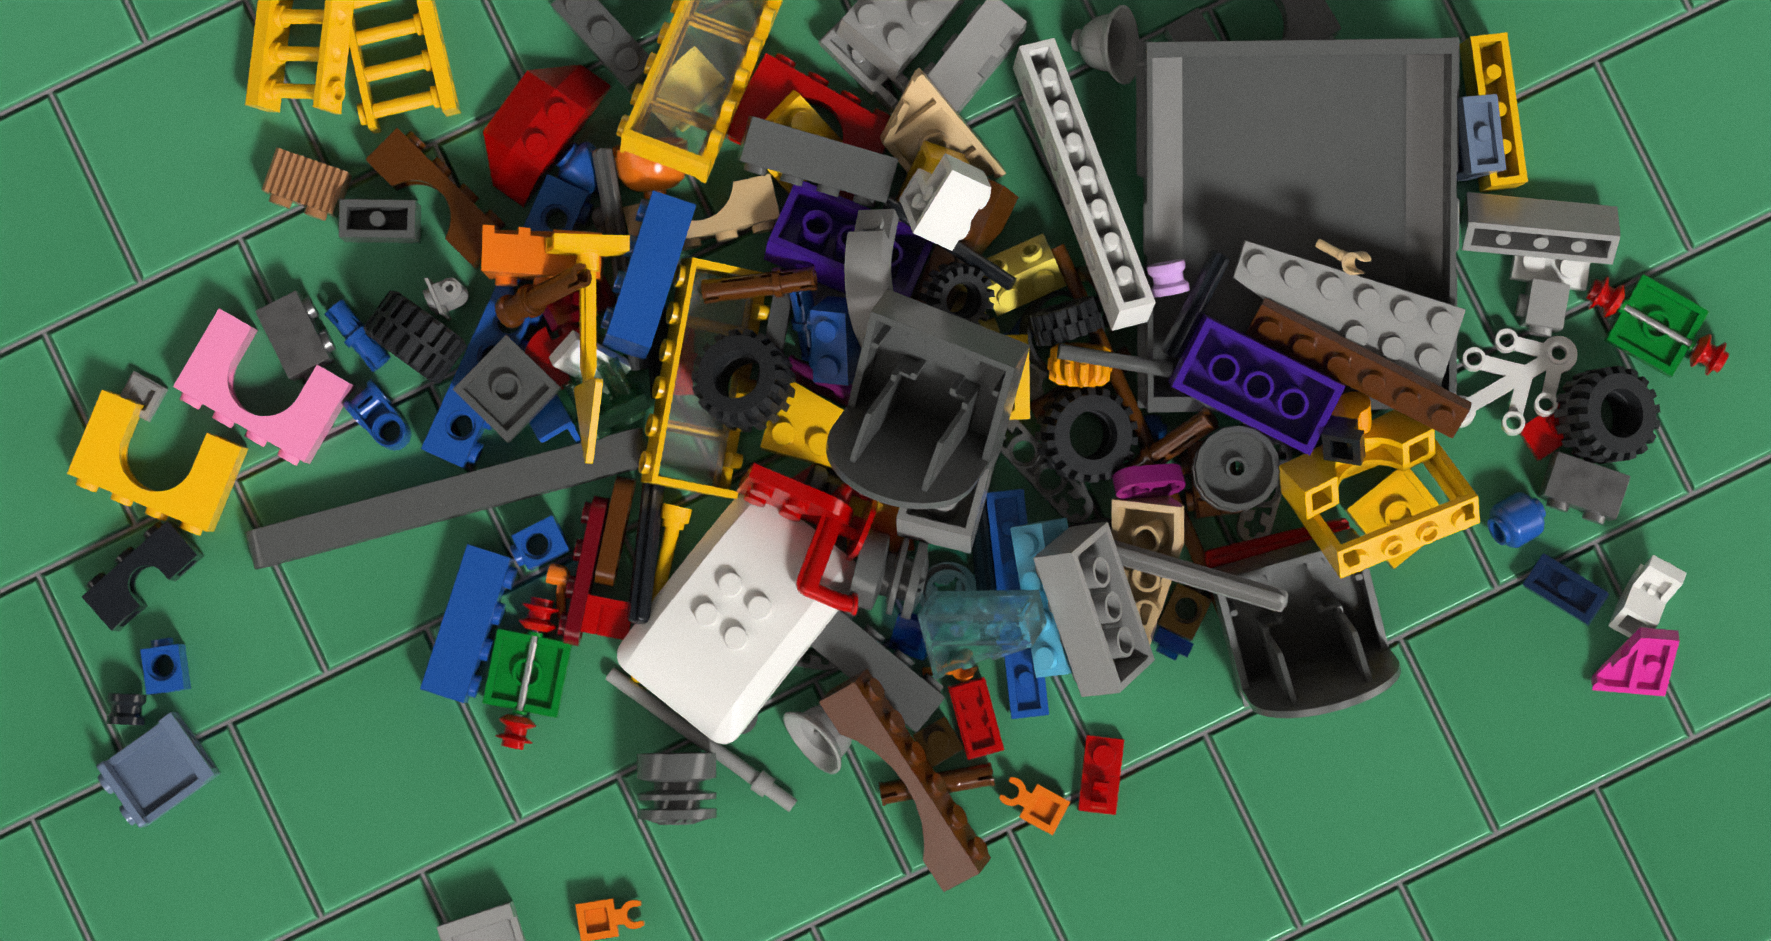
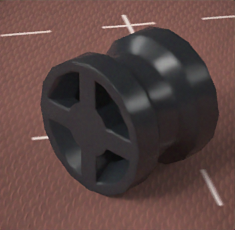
[106,693,147,725]

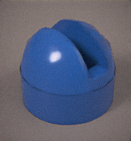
[1143,414,1168,442]

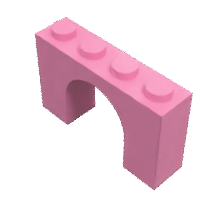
[173,308,355,466]

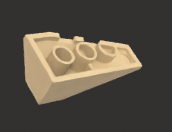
[1112,496,1184,645]

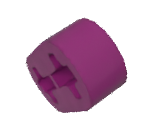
[1112,463,1186,499]

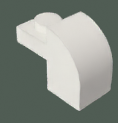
[1608,555,1687,638]

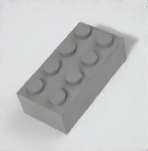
[1033,522,1155,697]

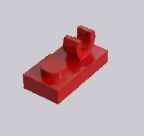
[1078,735,1124,815]

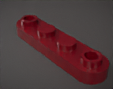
[558,495,610,647]

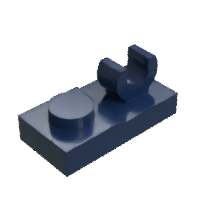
[1523,553,1609,626]

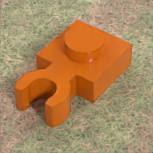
[999,777,1070,836]
[575,898,645,941]

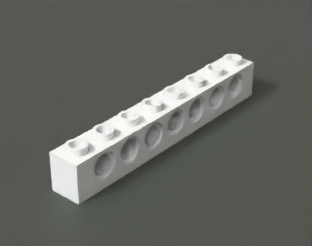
[1013,38,1155,331]

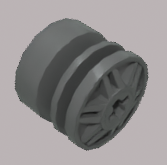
[849,529,929,620]
[637,752,717,825]

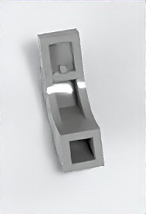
[844,209,899,348]

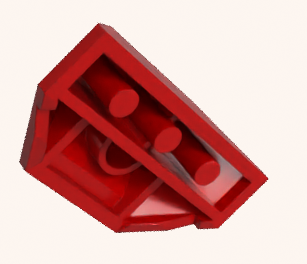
[483,64,612,208]

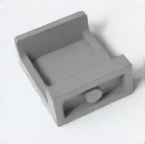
[437,901,526,941]

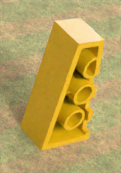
[760,382,844,470]

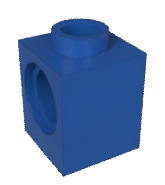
[510,515,572,571]
[140,638,191,695]

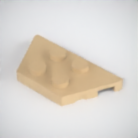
[880,67,1006,178]

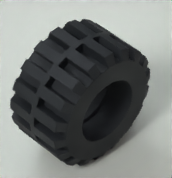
[363,290,467,383]
[691,329,796,432]
[1554,366,1660,464]
[1035,387,1139,483]

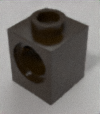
[1157,583,1212,641]

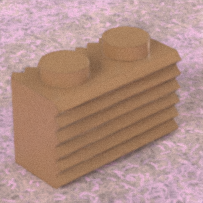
[261,147,352,221]

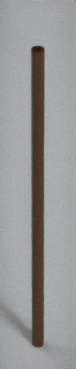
[1051,244,1219,617]

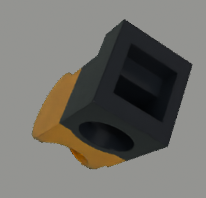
[1322,391,1372,466]

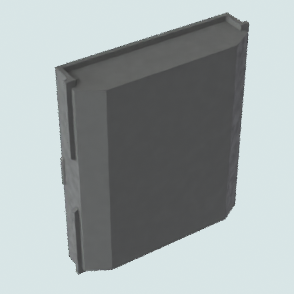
[1136,37,1460,412]

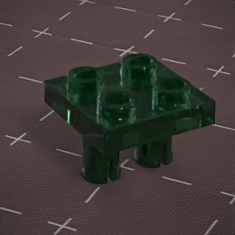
[562,357,650,441]

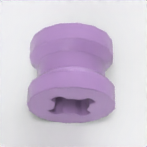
[1146,259,1190,297]

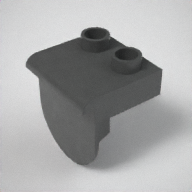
[826,289,1030,509]
[1212,528,1401,718]

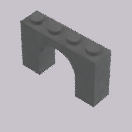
[1163,0,1342,42]

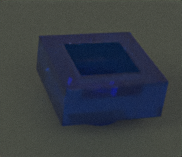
[889,611,937,661]
[1152,627,1194,661]

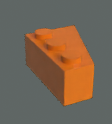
[481,225,604,287]

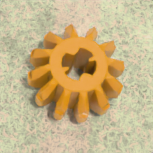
[1047,342,1112,388]

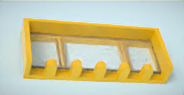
[616,0,783,184]
[638,257,770,499]

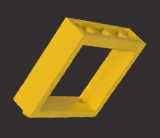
[1279,439,1480,579]

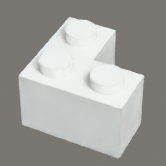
[899,153,991,251]

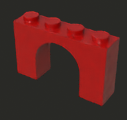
[725,53,891,203]

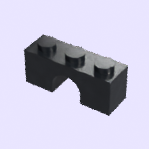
[82,521,204,631]

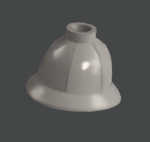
[1071,5,1139,84]
[783,704,852,774]

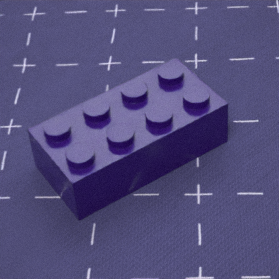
[764,181,934,298]
[1168,313,1346,455]

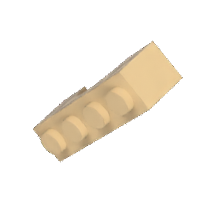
[623,174,780,251]

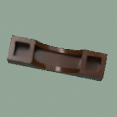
[365,128,506,269]

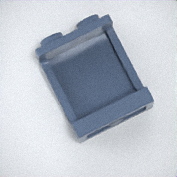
[1456,94,1506,182]
[96,712,221,828]

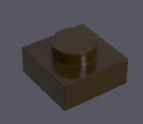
[912,716,964,768]

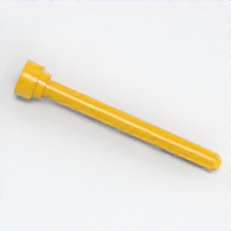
[631,503,692,683]

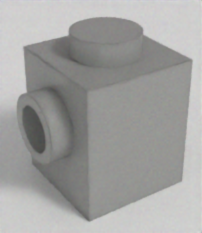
[1515,278,1570,337]

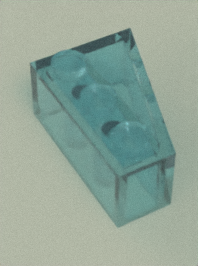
[918,590,1047,680]

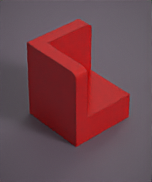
[580,594,632,640]

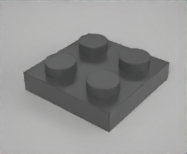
[453,335,562,443]

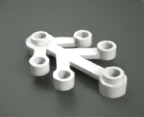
[1459,328,1578,436]

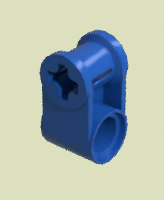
[342,379,412,451]

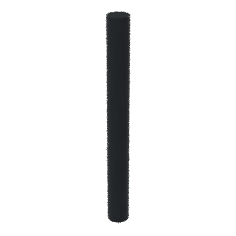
[883,197,1017,291]

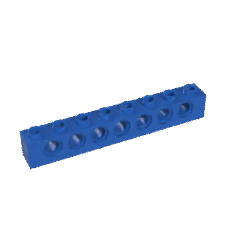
[421,174,594,470]

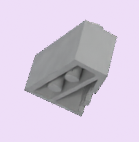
[923,0,1027,114]

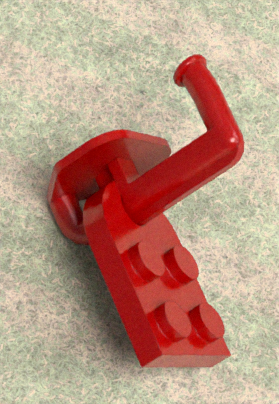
[736,463,878,616]

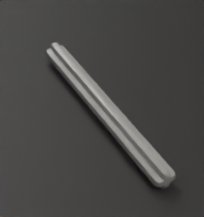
[1114,540,1288,612]

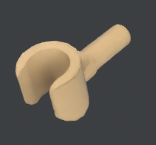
[1315,239,1371,275]

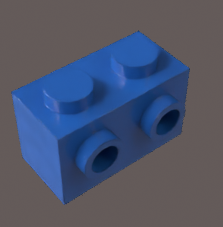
[807,296,862,386]

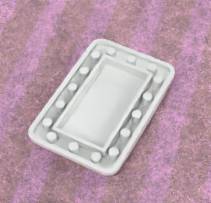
[617,493,856,744]

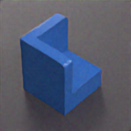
[529,394,581,444]

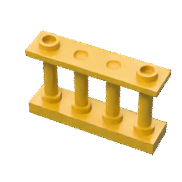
[245,0,355,114]
[349,0,461,134]

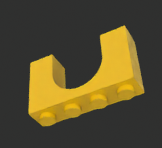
[67,390,249,536]

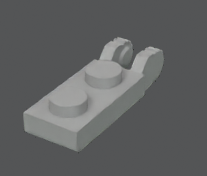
[818,19,909,113]

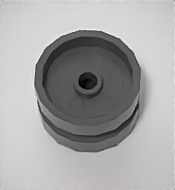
[1191,426,1280,513]

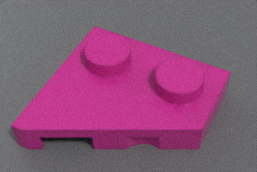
[1591,627,1680,696]

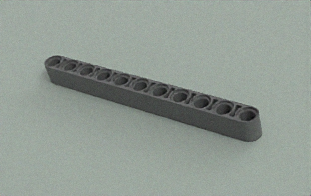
[245,428,648,569]

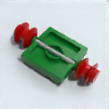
[1585,274,1729,378]
[482,597,573,750]

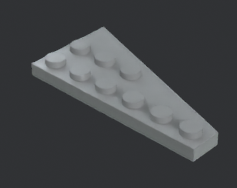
[1232,240,1466,386]

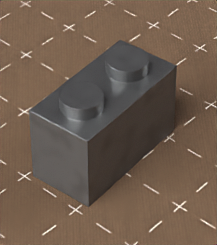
[255,291,336,381]
[1538,452,1631,525]

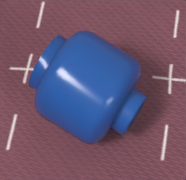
[556,141,599,195]
[1487,492,1546,548]

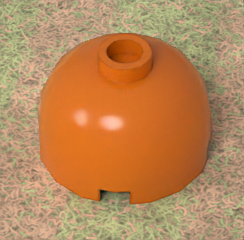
[612,138,688,199]

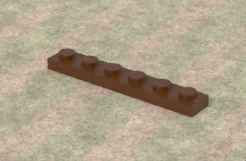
[1246,297,1472,439]

